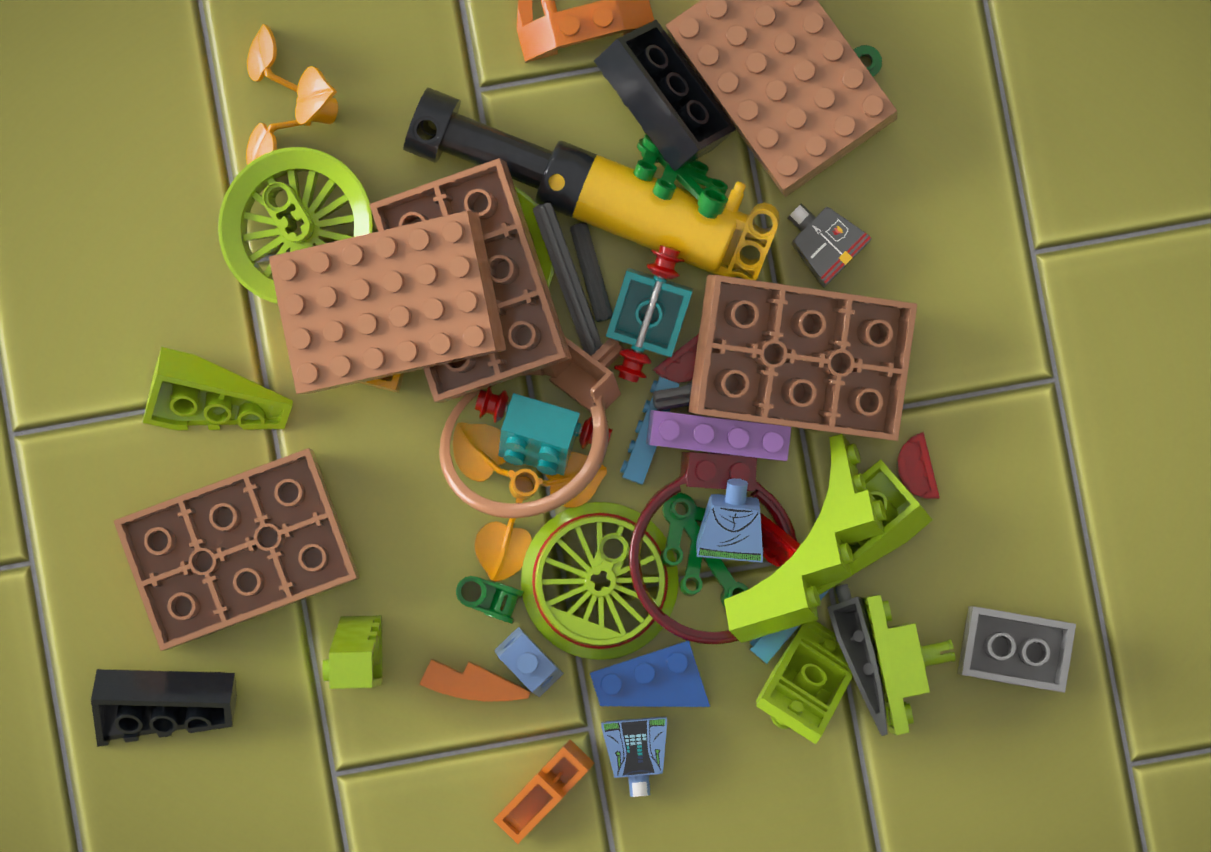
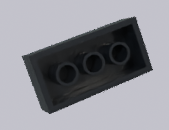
[594,19,737,172]

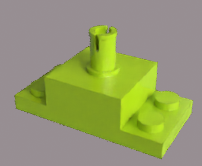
[862,595,956,735]
[755,621,853,744]

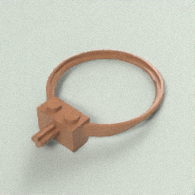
[439,337,624,518]

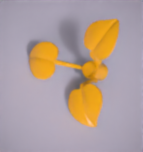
[246,24,338,165]
[453,422,607,582]

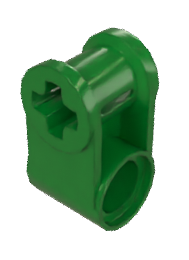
[456,576,524,624]

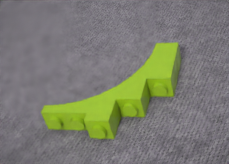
[724,433,887,643]

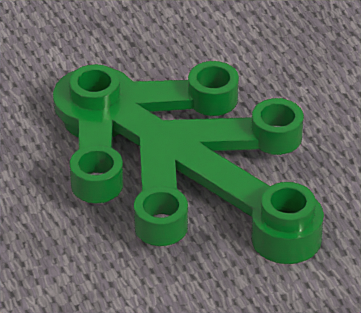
[633,134,728,219]
[661,493,749,607]

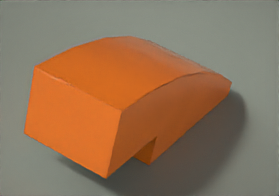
[419,659,531,702]
[493,739,594,844]

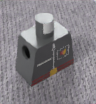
[787,203,872,288]

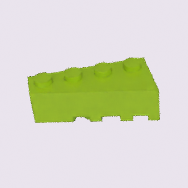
[322,615,383,689]

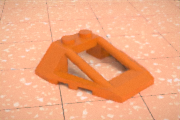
[517,0,654,63]

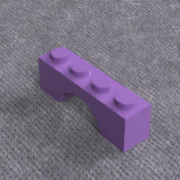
[646,410,791,461]

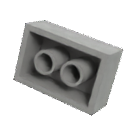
[957,606,1076,693]

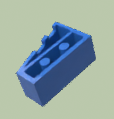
[590,640,710,707]

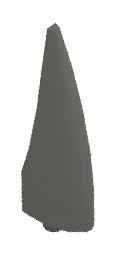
[827,584,888,736]

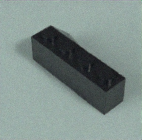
[91,669,237,747]

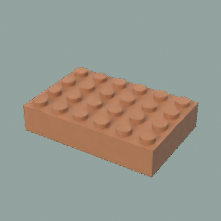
[666,0,897,197]
[369,158,572,403]
[269,211,507,394]
[688,275,917,441]
[113,448,360,651]

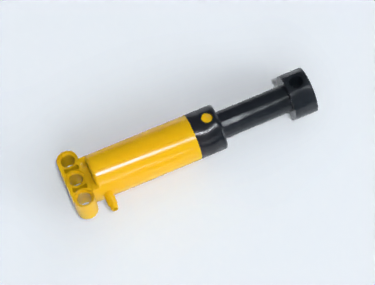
[403,87,780,281]

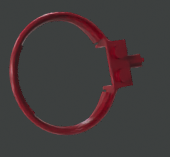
[629,452,797,644]

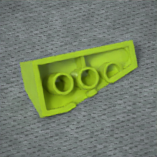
[143,347,293,430]
[816,459,933,595]

